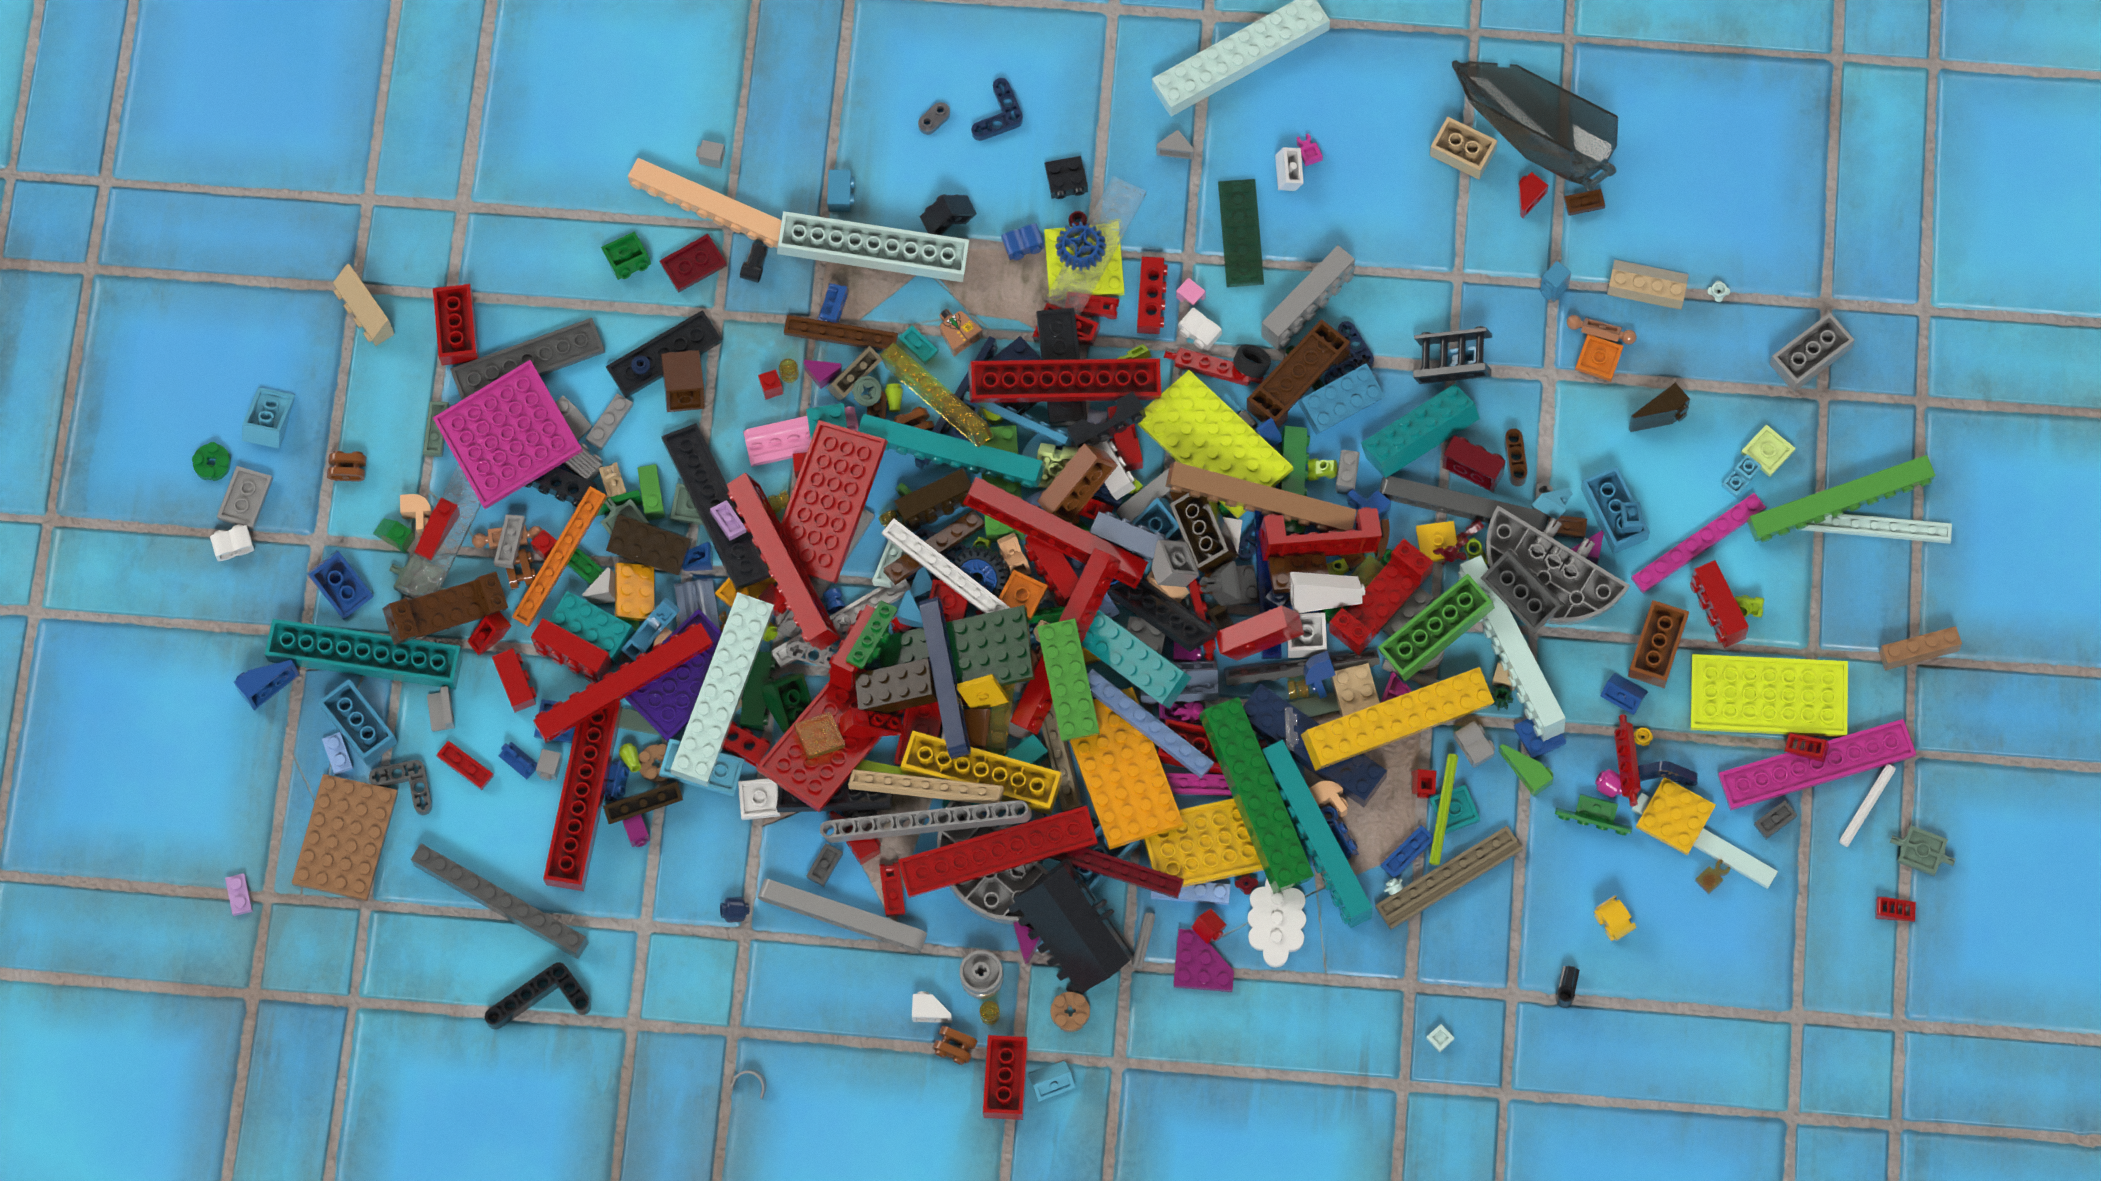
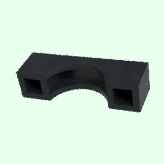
[1067,391,1146,450]

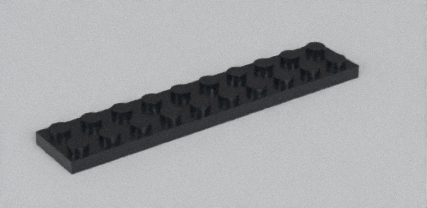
[661,423,771,591]

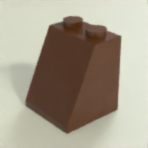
[661,350,704,412]
[939,709,992,752]

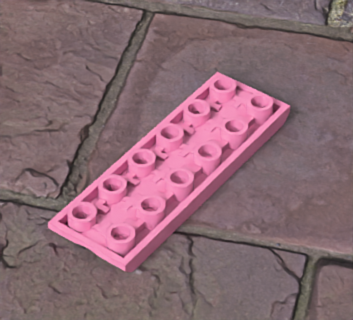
[743,406,859,467]

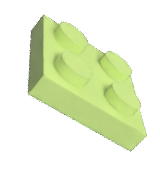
[1741,425,1796,477]

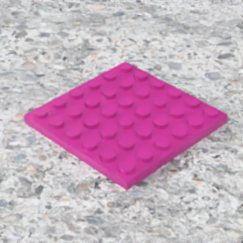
[433,360,583,509]

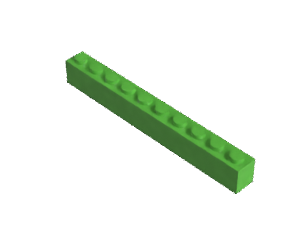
[1747,455,1936,542]

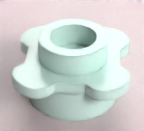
[1707,281,1730,302]
[1384,878,1403,895]

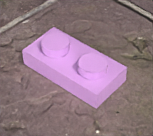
[710,500,746,541]
[225,873,253,916]

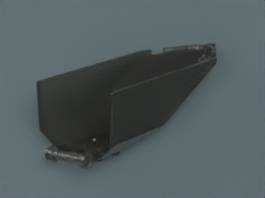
[1452,60,1618,192]

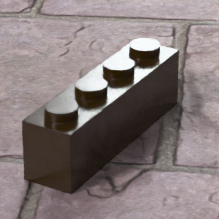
[602,781,683,824]

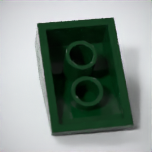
[760,673,812,734]

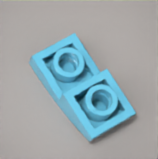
[1721,454,1762,498]

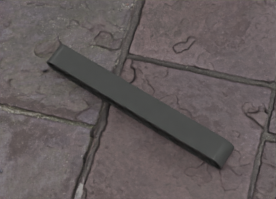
[1379,476,1549,532]

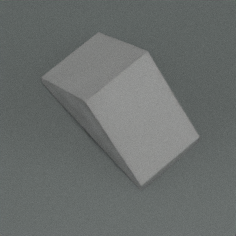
[1156,130,1194,160]
[582,567,615,605]

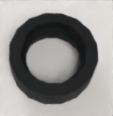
[1233,344,1271,378]

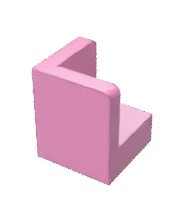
[1176,278,1206,305]

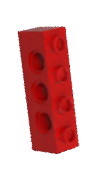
[1137,257,1168,334]
[722,721,772,768]

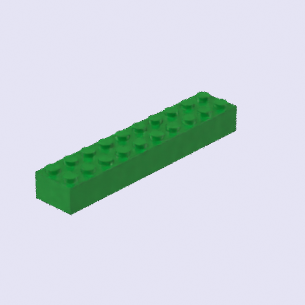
[1199,697,1314,894]

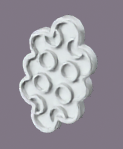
[1247,879,1306,968]

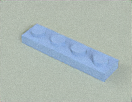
[1151,882,1230,905]

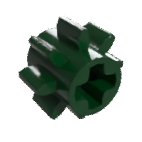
[1491,685,1513,711]

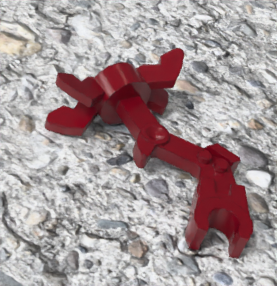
[1433,518,1485,565]

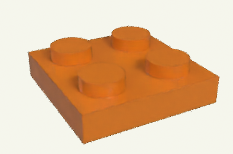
[1575,334,1624,382]
[998,570,1048,620]

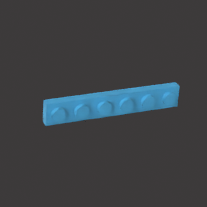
[964,391,1071,447]

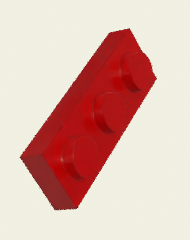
[436,741,494,790]

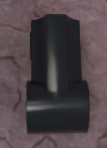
[740,244,768,283]
[1556,966,1580,1008]

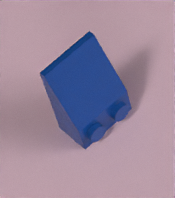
[306,550,374,620]
[234,660,299,711]

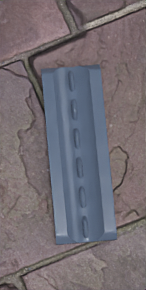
[674,578,721,631]

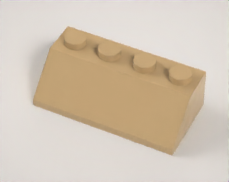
[1607,260,1689,310]
[333,264,394,347]

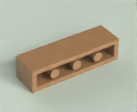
[1879,626,1962,671]

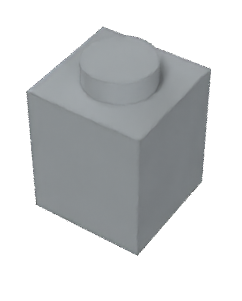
[696,140,726,169]
[536,749,563,781]

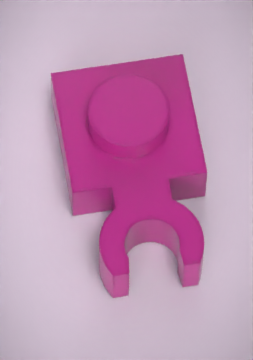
[1297,134,1323,166]
[1174,701,1204,724]

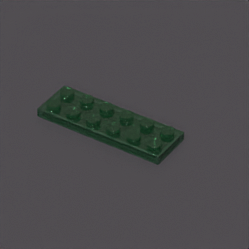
[1218,179,1264,287]

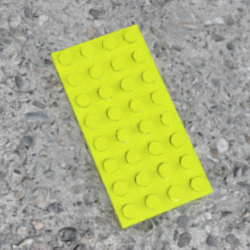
[1137,370,1294,519]
[1690,654,1848,737]

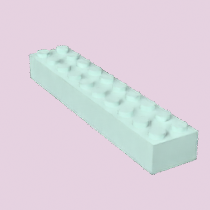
[1152,0,1330,117]
[777,211,969,282]
[1458,555,1566,741]
[671,592,774,787]

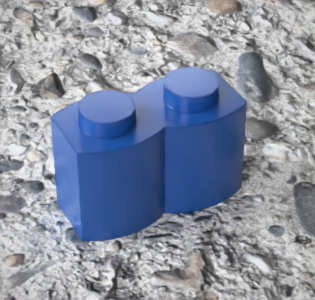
[1001,223,1045,260]

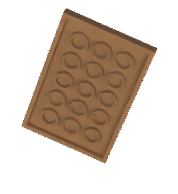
[292,774,398,901]

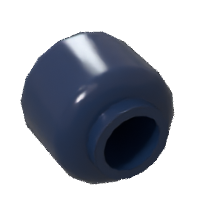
[720,897,750,923]

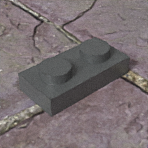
[1754,801,1797,840]
[806,843,843,887]

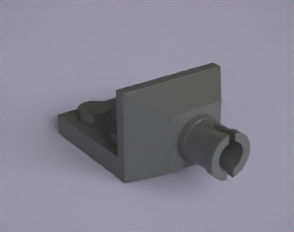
[1200,561,1260,606]

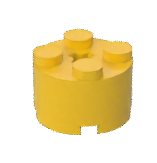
[1594,895,1637,941]

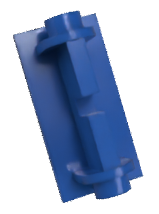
[498,742,538,780]
[604,760,630,801]
[1329,820,1359,860]

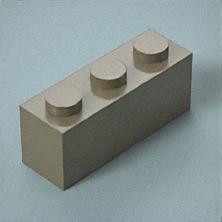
[826,346,883,401]

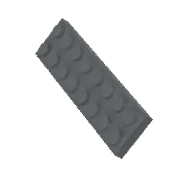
[450,318,605,400]

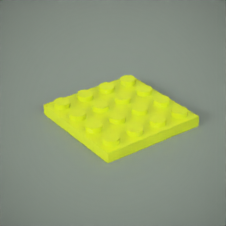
[1044,224,1124,301]

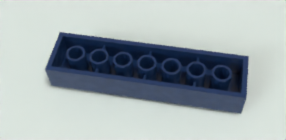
[1243,684,1387,807]

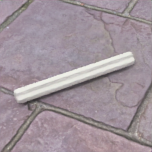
[1839,764,1896,847]

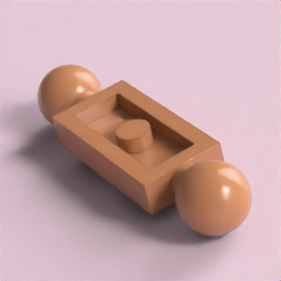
[1567,315,1637,345]
[472,525,543,550]

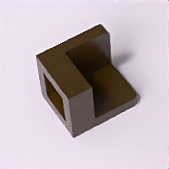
[1207,604,1234,631]

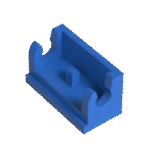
[817,283,848,323]

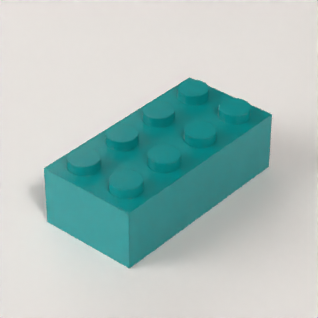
[548,591,635,664]

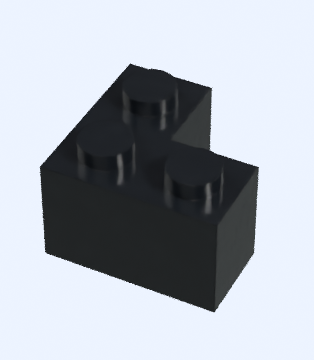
[920,194,977,235]

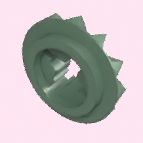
[852,376,881,406]

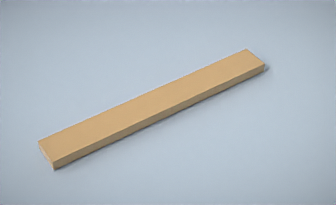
[848,769,1004,804]

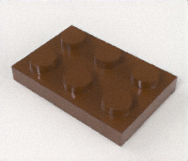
[1267,553,1329,594]

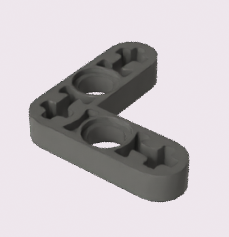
[369,760,432,815]

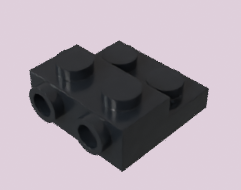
[1044,156,1088,199]

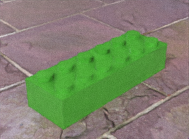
[978,425,1025,542]
[1378,574,1495,681]
[1037,618,1100,742]

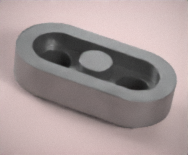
[918,102,950,135]

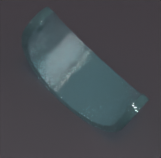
[1185,594,1219,611]

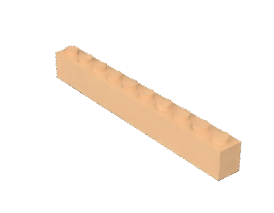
[628,158,782,248]

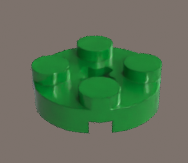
[192,442,231,481]

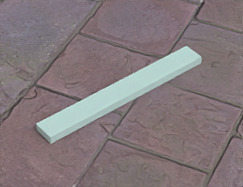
[1796,514,1952,544]
[1631,793,1778,889]

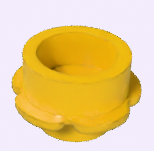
[1634,728,1653,746]

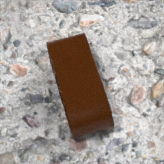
[1504,429,1527,487]

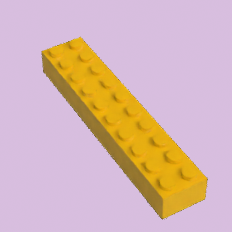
[1301,667,1494,771]

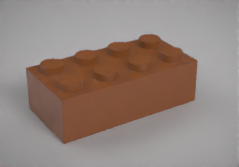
[1037,444,1118,522]
[1628,600,1689,689]

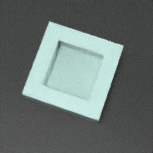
[1426,1024,1455,1053]

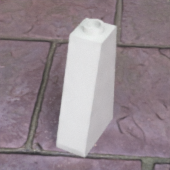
[1290,572,1365,613]

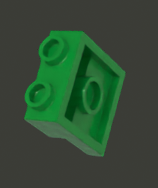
[601,231,651,280]

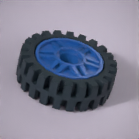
[954,546,1009,598]

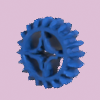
[1055,221,1106,271]

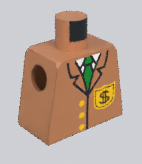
[939,309,983,357]

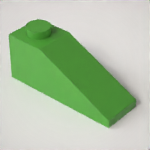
[638,464,666,521]
[1499,744,1554,797]

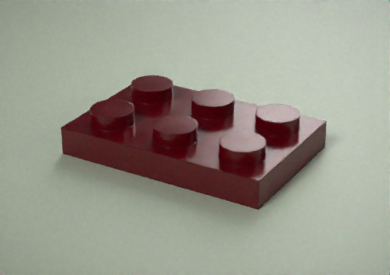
[659,234,727,293]

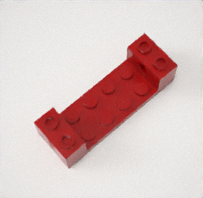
[1259,507,1382,561]
[1329,539,1434,655]

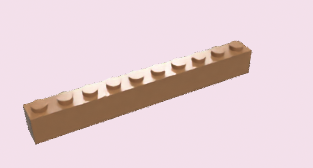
[1165,462,1357,532]

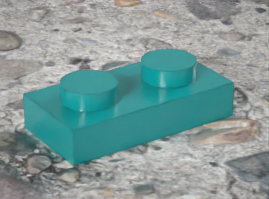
[898,325,939,365]

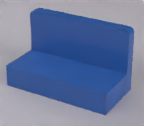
[1600,673,1648,715]

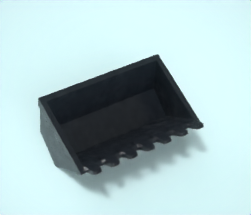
[1008,857,1135,994]

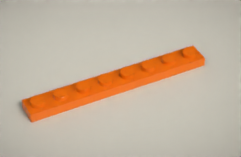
[512,486,608,627]

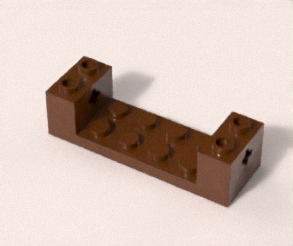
[1247,319,1350,430]
[382,572,508,645]

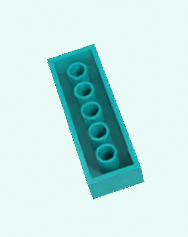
[1361,384,1480,478]
[1081,610,1192,709]

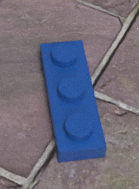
[1380,825,1434,879]

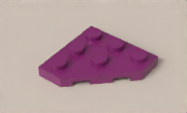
[1174,929,1234,992]

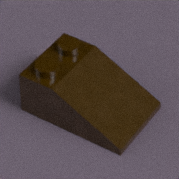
[1629,382,1690,432]

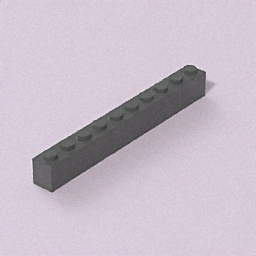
[411,843,588,959]

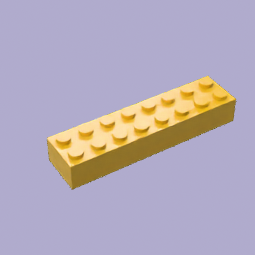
[901,731,1062,815]

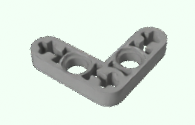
[786,614,851,668]

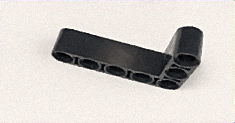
[484,962,591,1030]

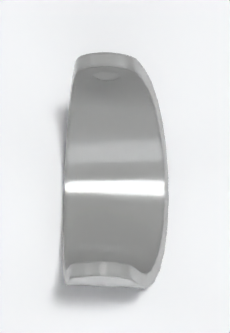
[730,1069,767,1099]

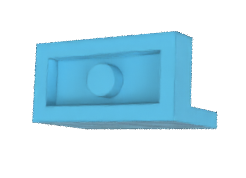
[1028,1061,1075,1102]

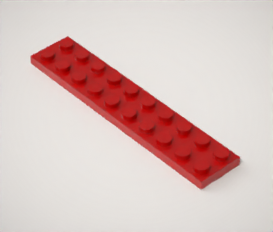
[894,579,969,766]
[898,806,1098,898]

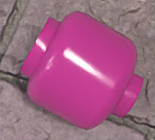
[1595,769,1622,798]

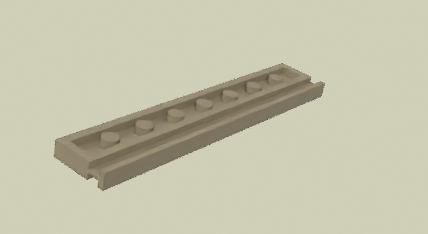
[1375,826,1523,930]

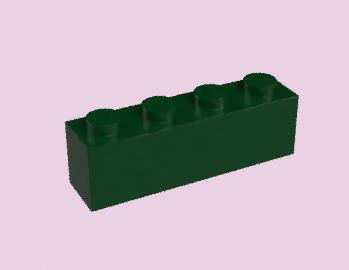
[740,651,776,731]

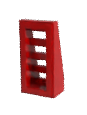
[1784,733,1829,762]
[1875,897,1916,922]

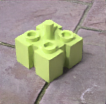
[1037,443,1077,488]

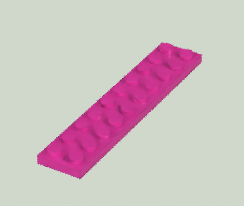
[1718,719,1916,811]

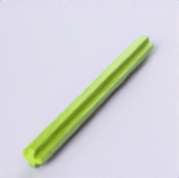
[1429,754,1458,865]

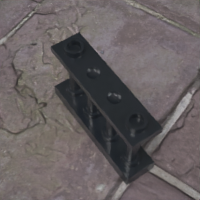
[1413,326,1492,384]

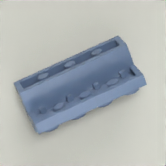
[1141,661,1219,704]

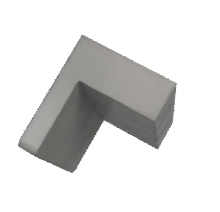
[427,686,455,732]

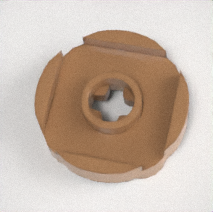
[639,744,669,783]
[1050,992,1090,1032]

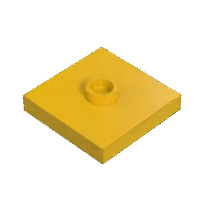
[1416,521,1459,562]
[957,674,1009,709]

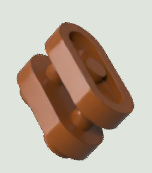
[893,407,935,432]
[327,451,367,482]
[506,549,536,590]
[932,1026,978,1065]

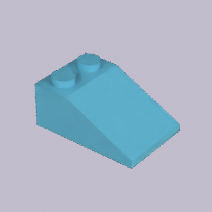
[242,387,295,448]

